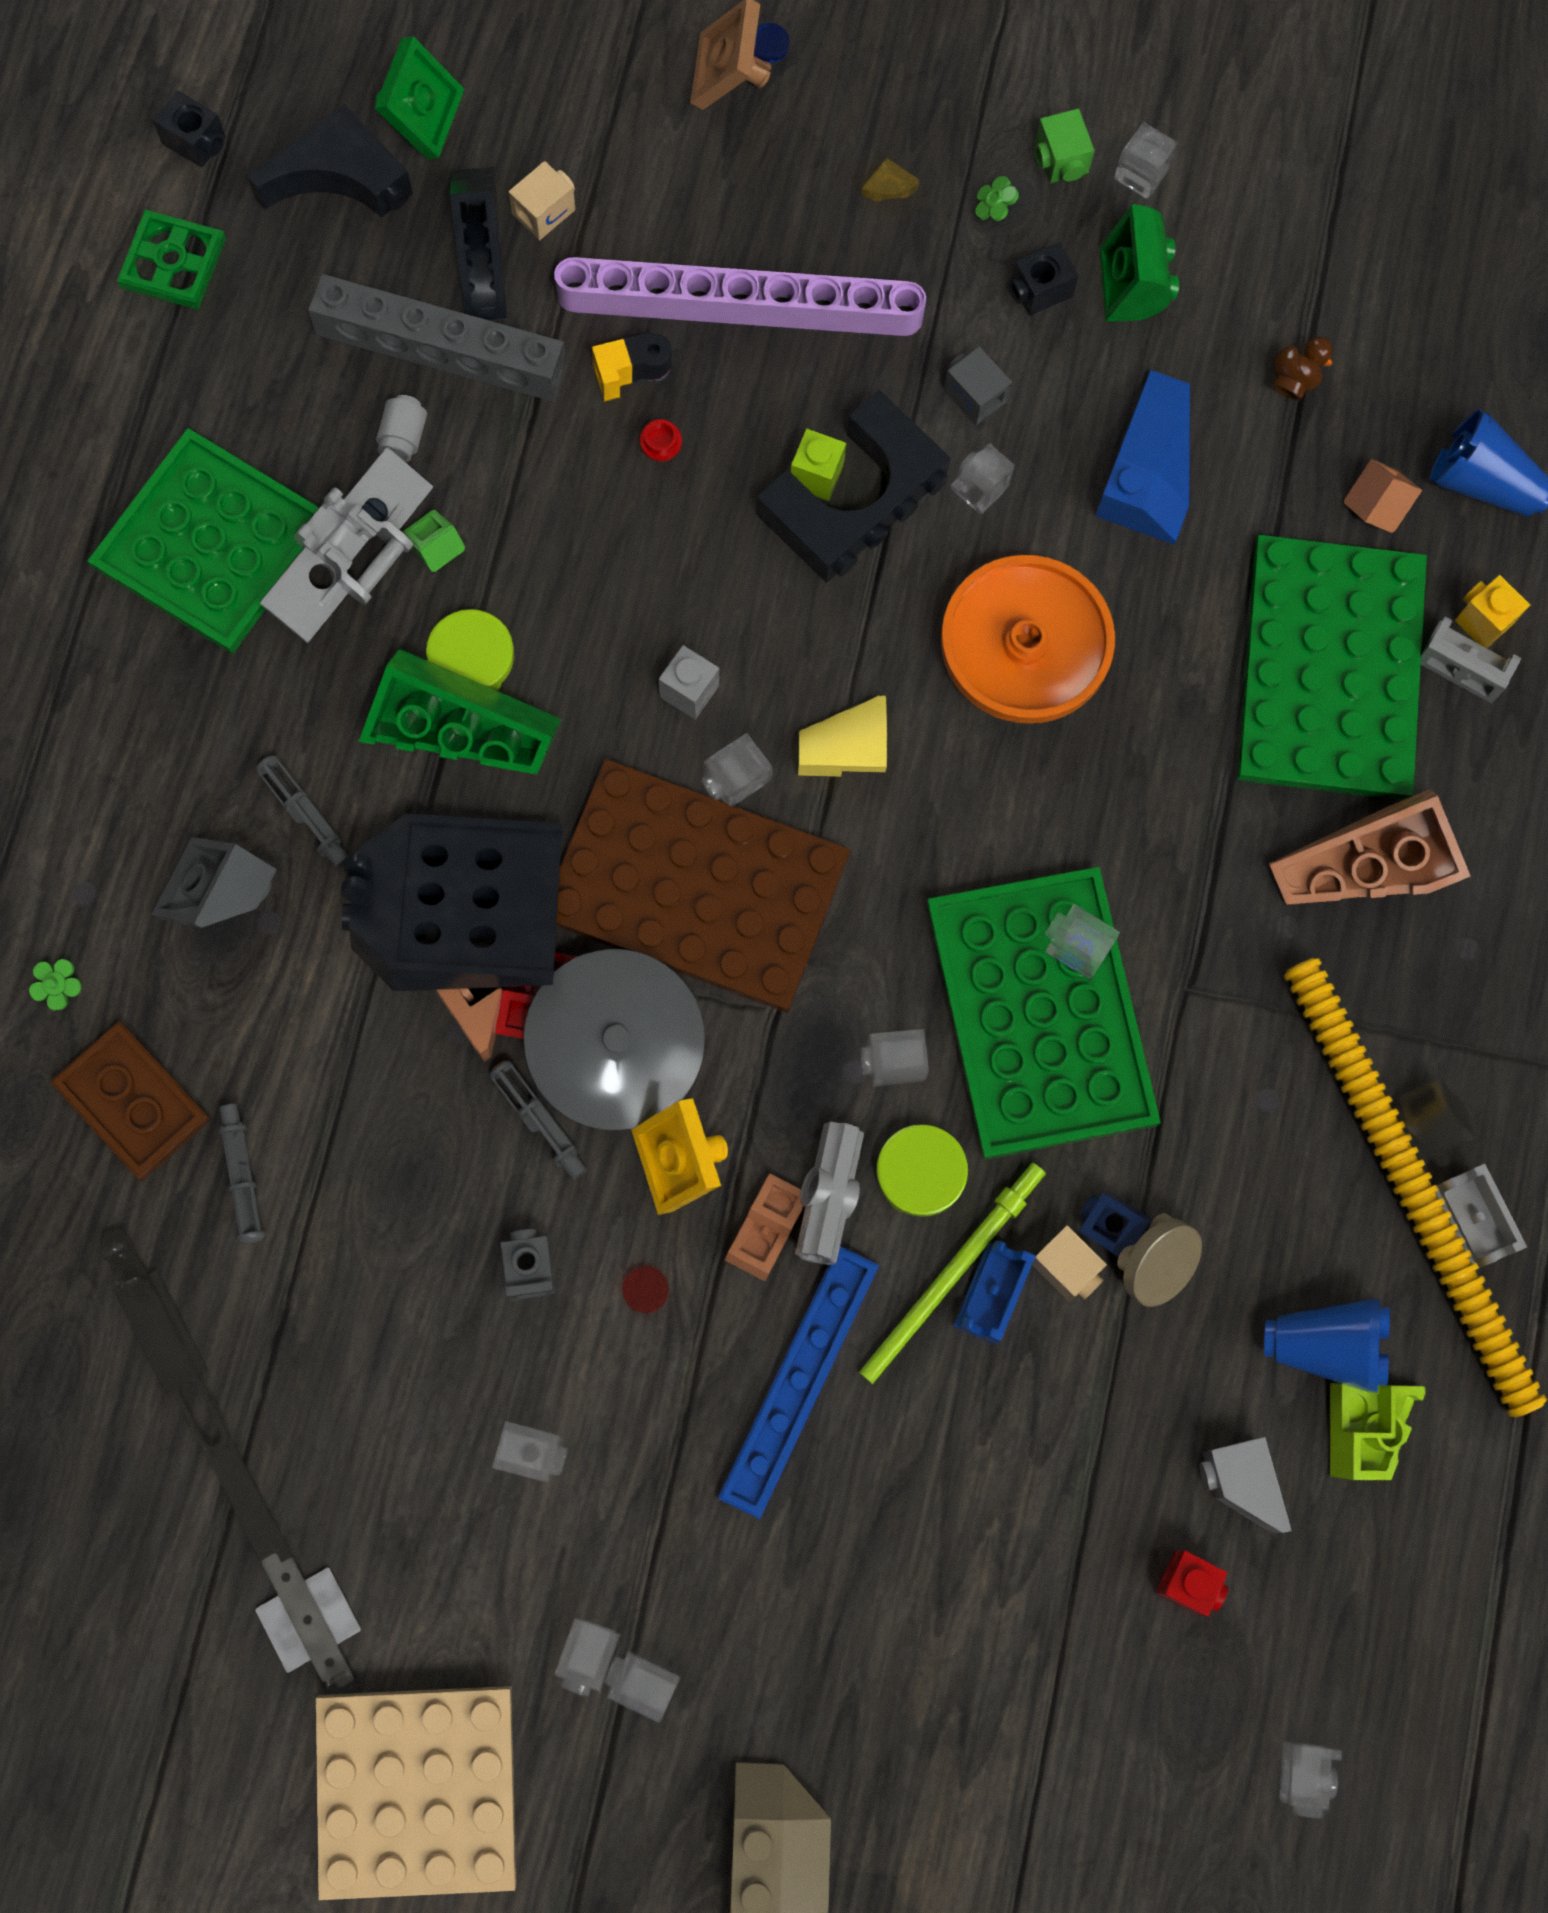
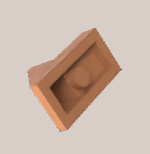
[435,988,503,1062]

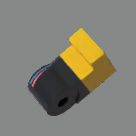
[592,333,672,402]

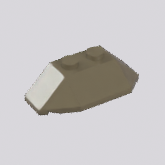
[730,1762,831,1913]

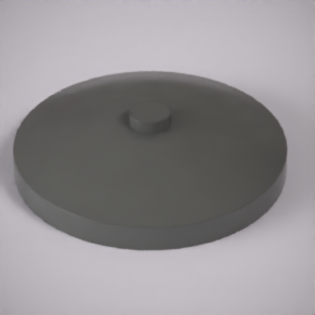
[523,949,705,1130]

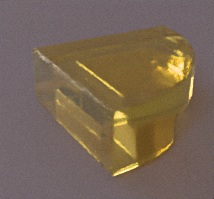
[862,158,920,201]

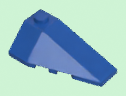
[1095,370,1190,545]

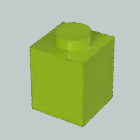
[791,428,846,501]

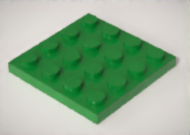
[87,428,319,655]

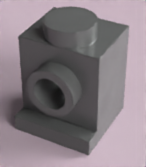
[501,1229,556,1301]

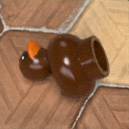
[1271,336,1333,401]

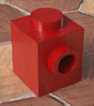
[1155,1550,1229,1617]

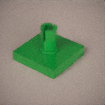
[375,36,465,159]

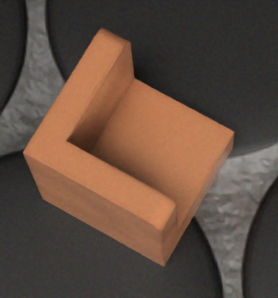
[1344,459,1422,533]

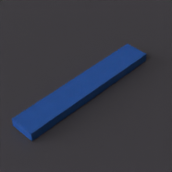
[718,1246,880,1519]

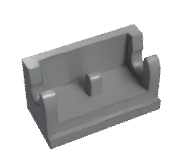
[1421,616,1521,704]
[1435,1164,1527,1268]

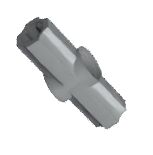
[795,1121,864,1265]

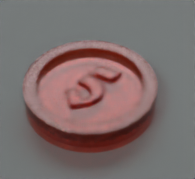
[623,1267,669,1314]

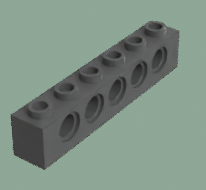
[308,274,567,402]

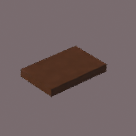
[50,1021,211,1181]

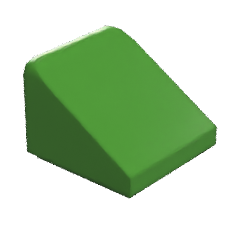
[402,509,465,572]

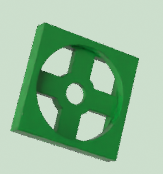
[117,209,226,310]

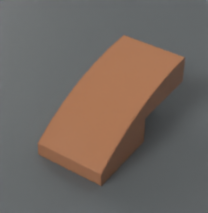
[725,1174,804,1281]

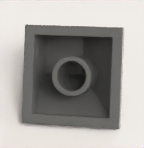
[151,837,277,928]

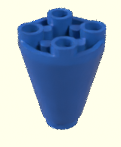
[1264,1299,1390,1393]

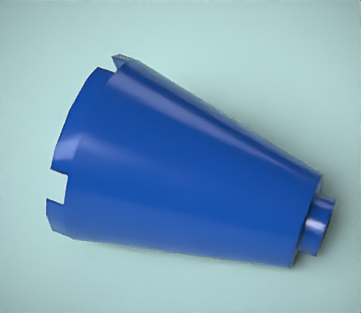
[1429,409,1548,517]

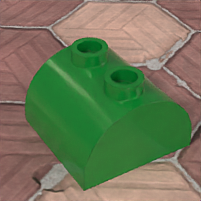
[1099,204,1179,322]

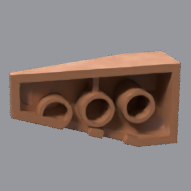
[1269,789,1471,905]

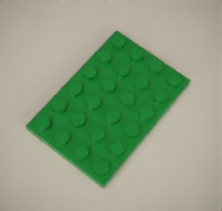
[1237,535,1427,800]
[926,867,1161,1160]

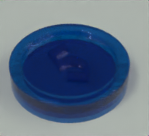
[754,23,789,63]

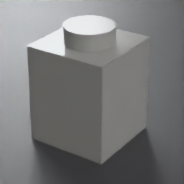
[659,645,719,720]

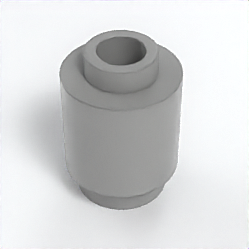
[376,395,427,462]

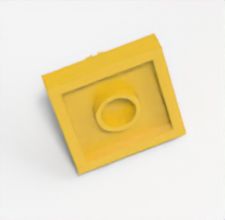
[631,1098,728,1215]

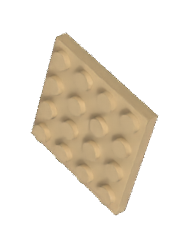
[316,1686,516,1900]

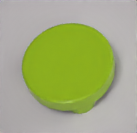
[426,609,514,691]
[876,1125,968,1217]

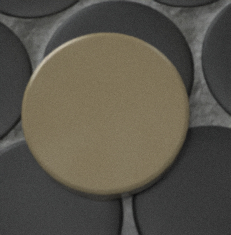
[1117,1213,1202,1307]

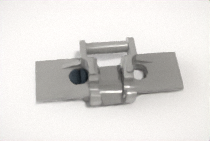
[259,447,433,643]

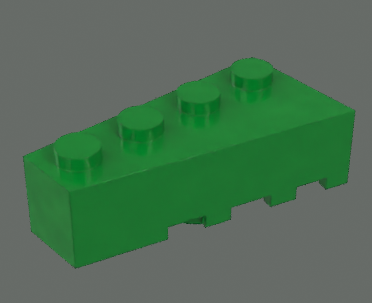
[359,649,562,775]

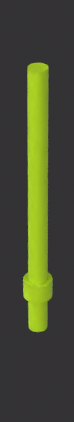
[858,1163,1046,1384]

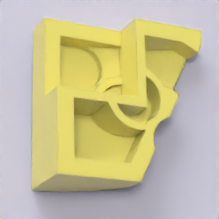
[798,696,887,777]

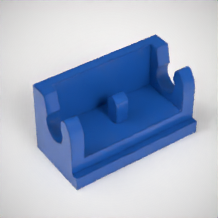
[953,1241,1036,1345]

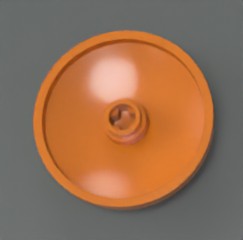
[941,555,1115,724]

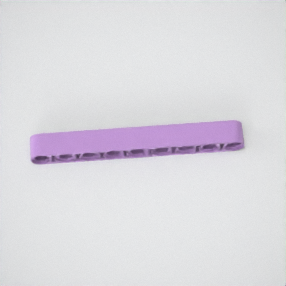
[554,257,926,336]

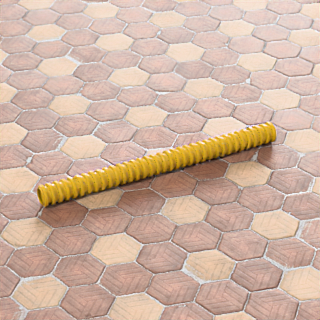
[1284,958,1547,1418]

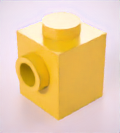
[1455,575,1530,648]

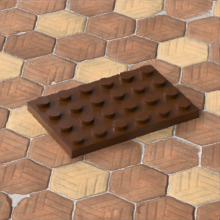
[556,759,851,1013]

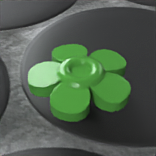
[975,176,1019,221]
[29,959,82,1010]

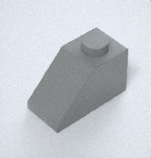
[1199,1437,1292,1533]

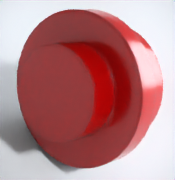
[640,419,682,462]

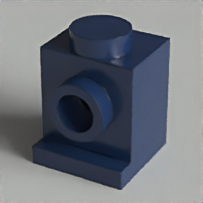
[1079,1191,1153,1257]

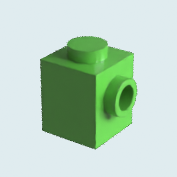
[1035,108,1095,183]

